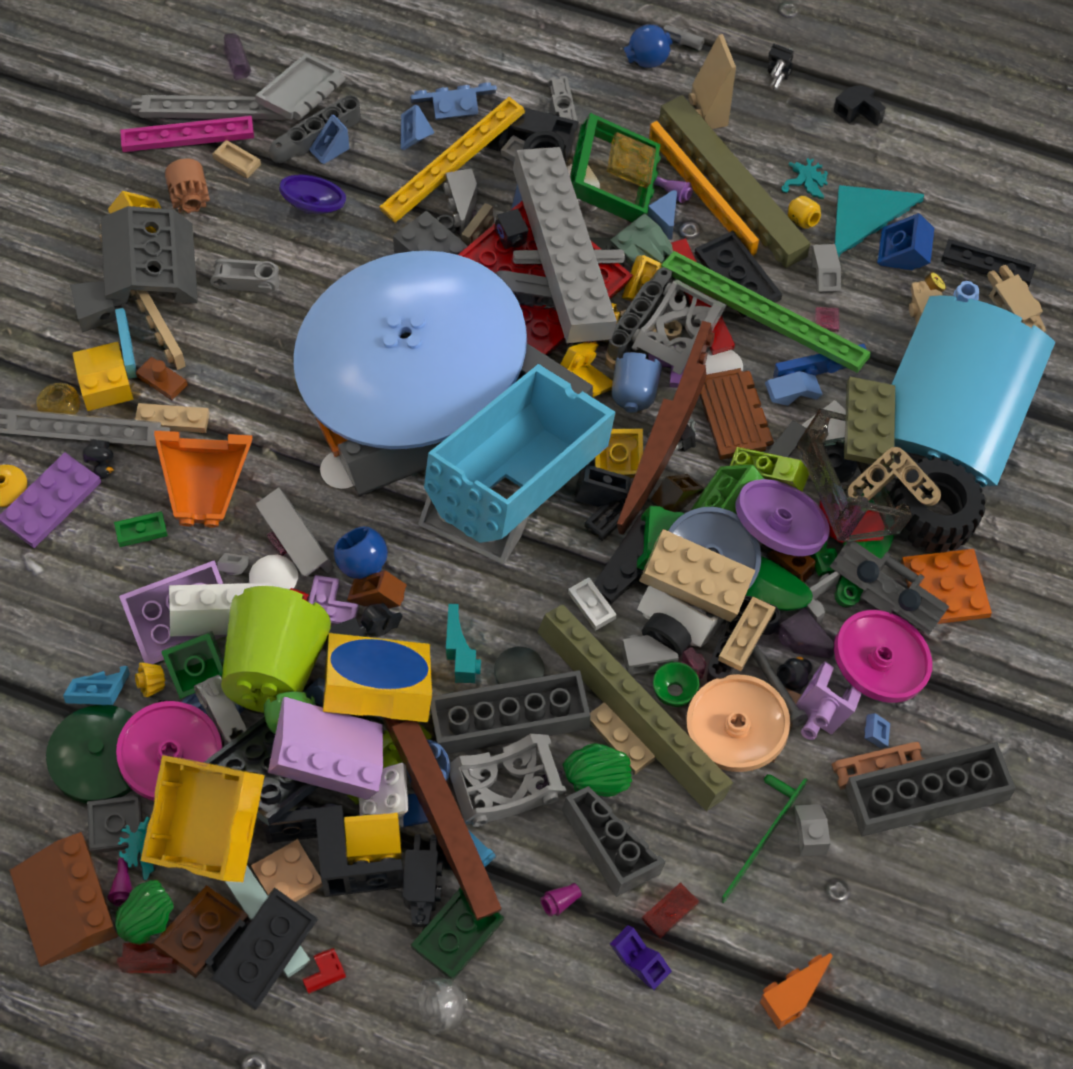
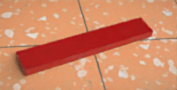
[667,238,735,355]

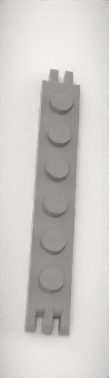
[130,95,288,120]
[0,408,170,446]

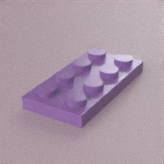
[0,452,101,548]

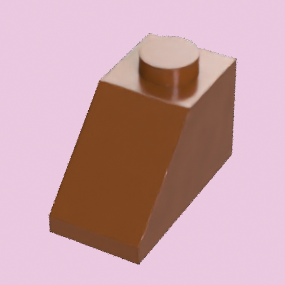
[347,570,407,609]

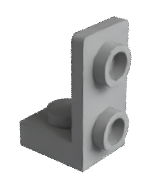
[798,571,840,628]

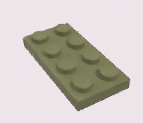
[844,376,895,468]

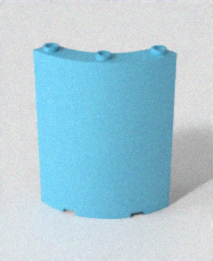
[891,296,1055,487]

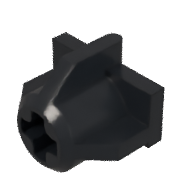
[361,603,403,636]

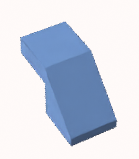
[765,371,823,406]

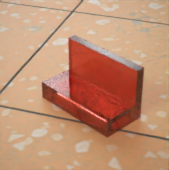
[117,943,177,973]

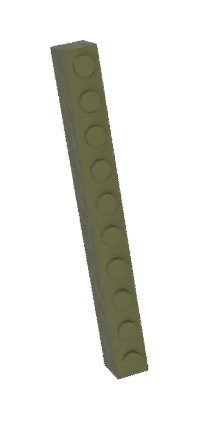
[659,95,811,268]
[538,604,733,811]

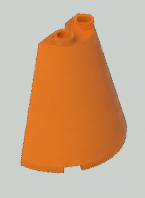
[154,431,253,528]

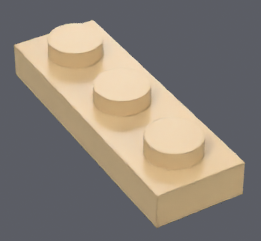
[135,403,209,433]
[718,597,775,671]
[590,702,655,774]

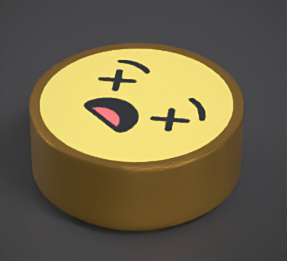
[924,272,946,292]

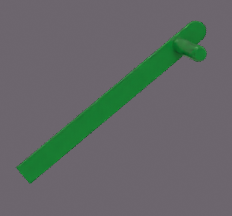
[722,774,808,903]

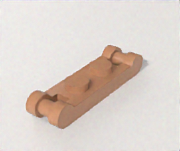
[832,742,925,790]

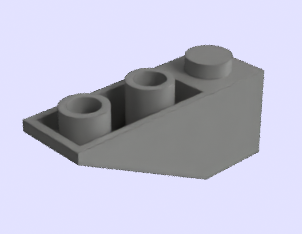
[443,168,477,234]

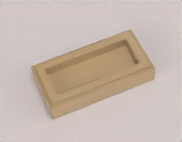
[212,140,261,179]

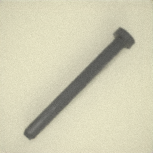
[751,644,808,726]

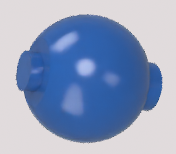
[624,24,673,68]

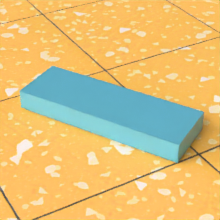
[115,308,137,379]

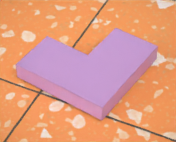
[308,575,359,626]

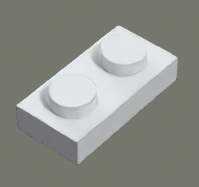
[568,577,616,631]

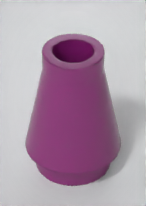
[540,883,582,917]

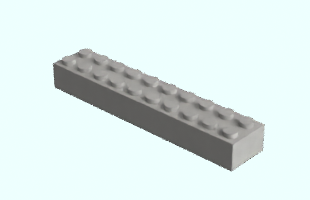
[513,147,617,343]

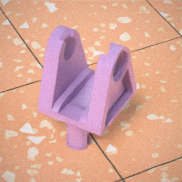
[796,661,861,740]

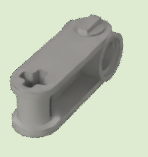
[210,259,280,293]
[194,675,247,746]

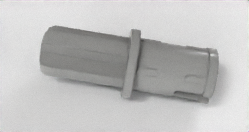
[663,25,704,51]

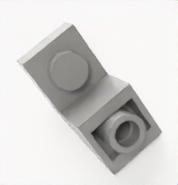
[812,244,841,291]

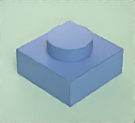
[864,713,890,748]

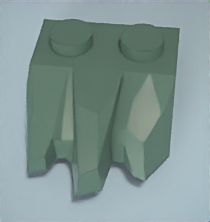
[610,213,673,267]

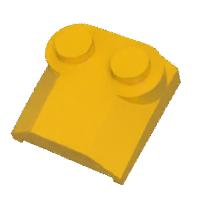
[595,429,643,479]

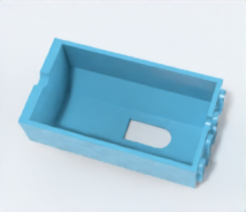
[424,364,615,543]

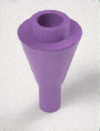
[653,176,693,203]

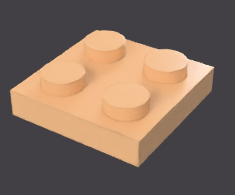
[251,839,323,902]

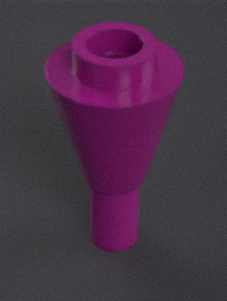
[107,858,133,907]

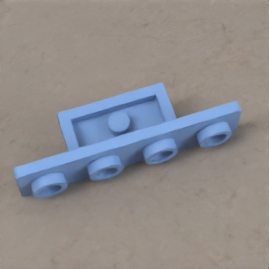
[410,83,497,120]

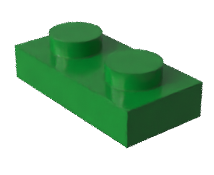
[114,511,168,547]

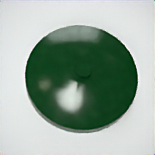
[46,705,133,803]

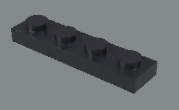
[941,239,1036,287]

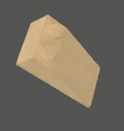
[689,34,736,129]

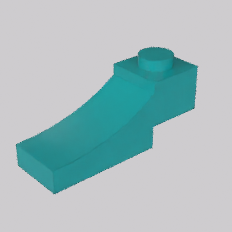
[446,604,481,683]

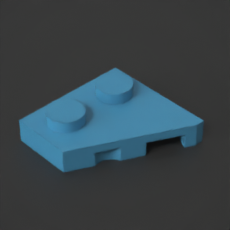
[63,666,130,705]

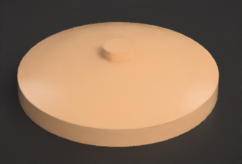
[687,674,790,772]

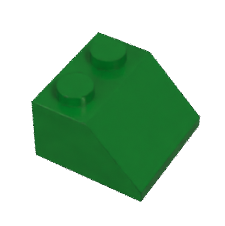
[161,631,224,699]

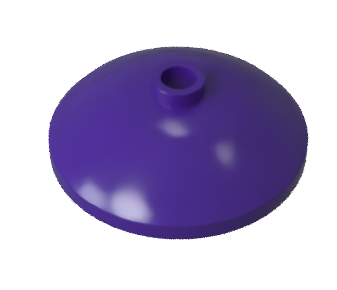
[279,175,346,214]

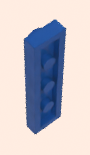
[773,344,867,378]

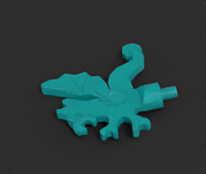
[781,158,828,199]
[118,817,154,880]

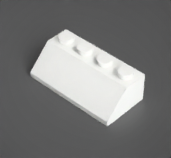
[169,583,272,636]

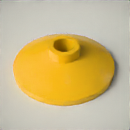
[0,465,28,507]

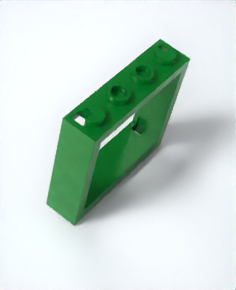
[570,113,661,223]

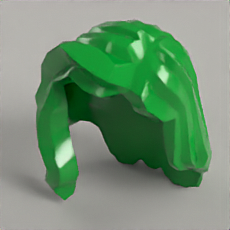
[562,743,632,798]
[115,880,174,945]

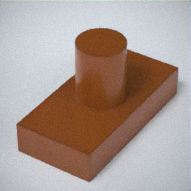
[136,356,187,401]

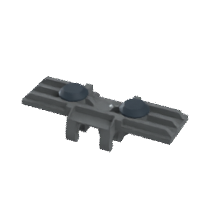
[830,539,949,635]

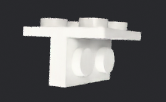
[359,763,408,827]

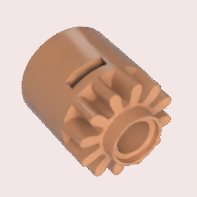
[165,158,210,214]

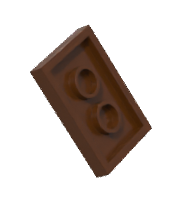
[153,885,248,978]

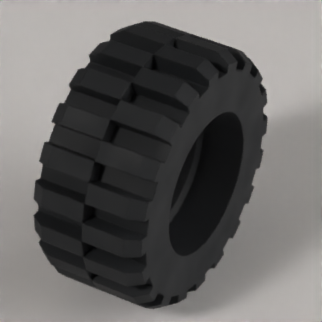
[886,457,986,553]

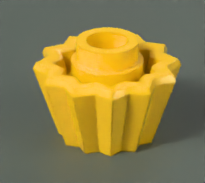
[135,663,165,697]

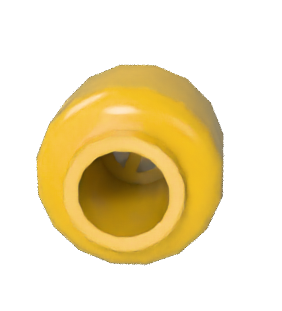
[788,196,821,229]

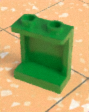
[637,506,684,570]

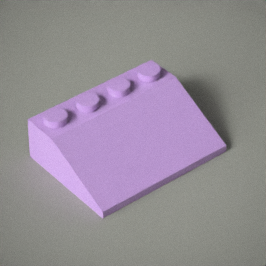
[119,561,227,664]
[268,697,383,800]

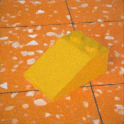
[73,341,134,411]

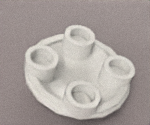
[249,555,298,589]

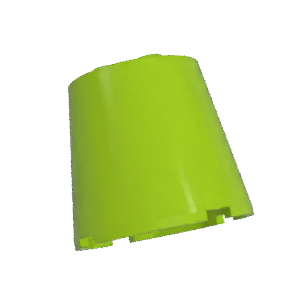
[221,586,331,713]

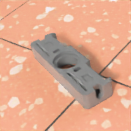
[548,76,578,121]

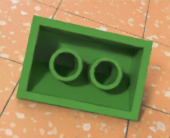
[690,465,764,514]

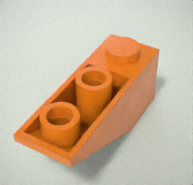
[760,953,833,1030]

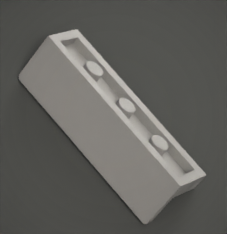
[256,487,335,577]

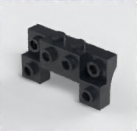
[484,100,579,166]

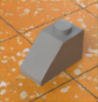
[622,635,679,676]
[794,804,830,857]

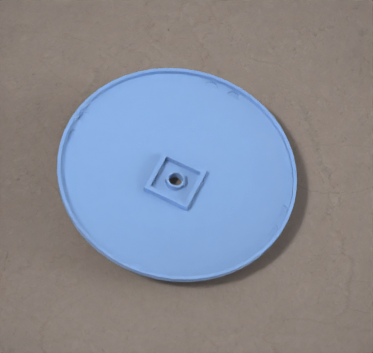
[294,251,527,449]

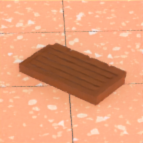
[699,368,774,460]

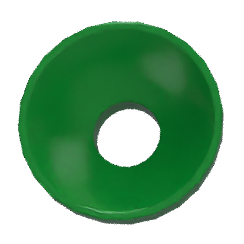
[653,662,699,707]

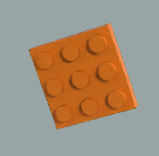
[901,548,992,624]

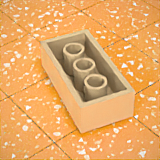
[639,529,755,622]

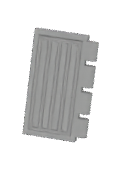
[255,53,346,120]

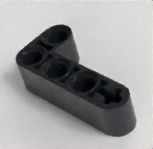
[706,595,780,683]

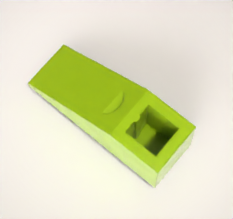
[730,447,810,492]

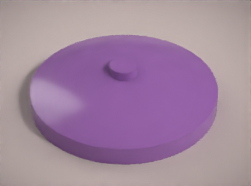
[736,479,830,556]

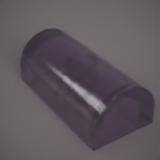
[224,33,251,80]

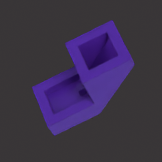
[610,925,672,990]

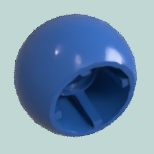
[334,526,388,579]

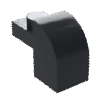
[833,86,886,126]

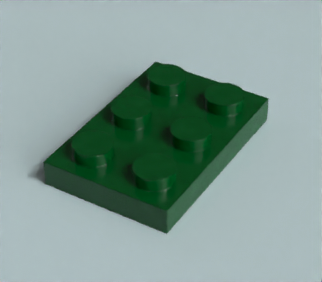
[411,887,504,981]

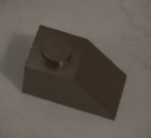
[651,474,705,512]

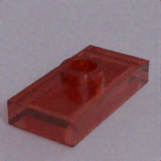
[642,882,699,939]

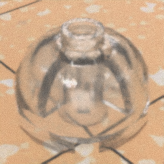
[418,977,468,1035]

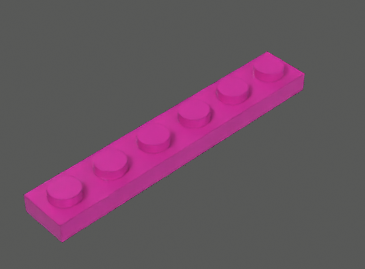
[120,116,254,152]

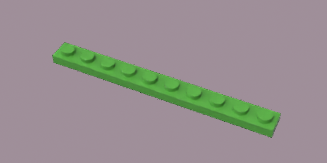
[661,251,870,373]

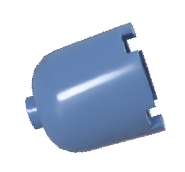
[612,352,662,413]

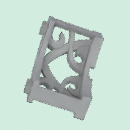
[632,280,726,375]
[449,734,566,827]

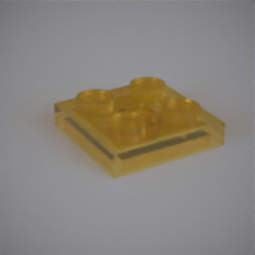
[607,133,656,188]

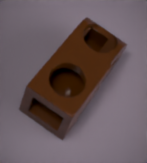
[767,548,815,583]

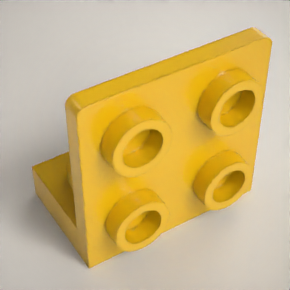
[560,341,613,397]

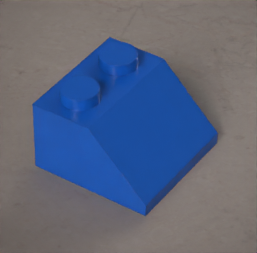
[877,213,935,270]

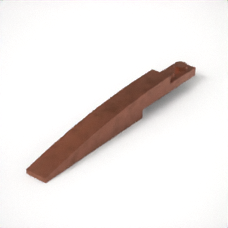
[617,321,715,535]
[381,717,502,920]

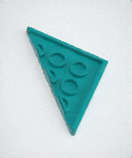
[834,185,924,257]

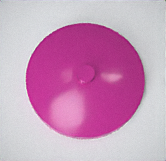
[834,610,933,703]
[116,701,222,801]

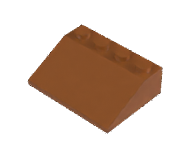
[9,832,118,967]

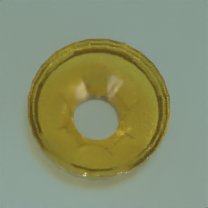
[37,383,81,414]

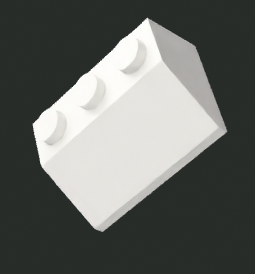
[637,586,724,647]

